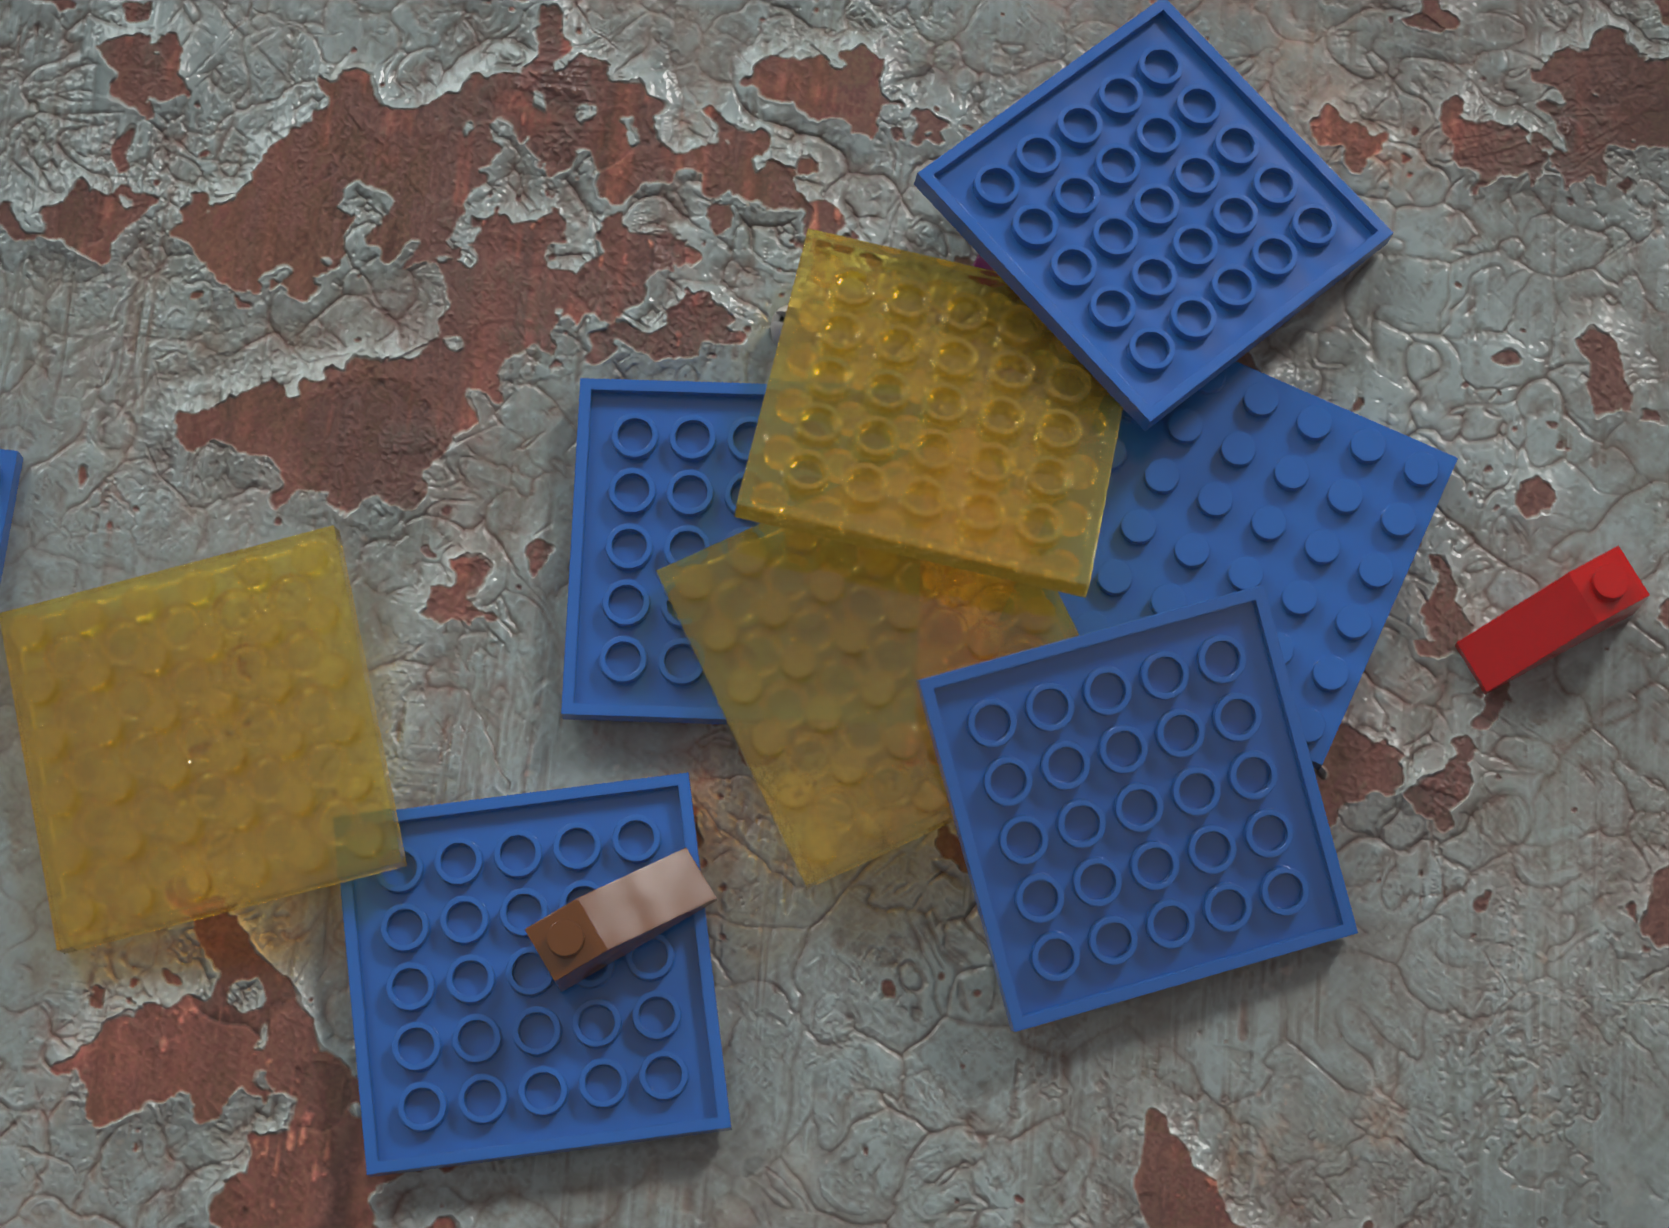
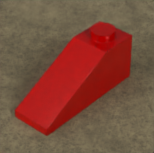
[1455,545,1650,695]

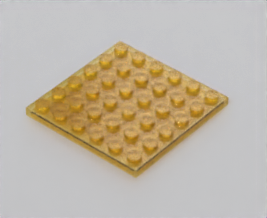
[734,228,1123,598]
[656,427,1079,890]
[0,525,407,954]

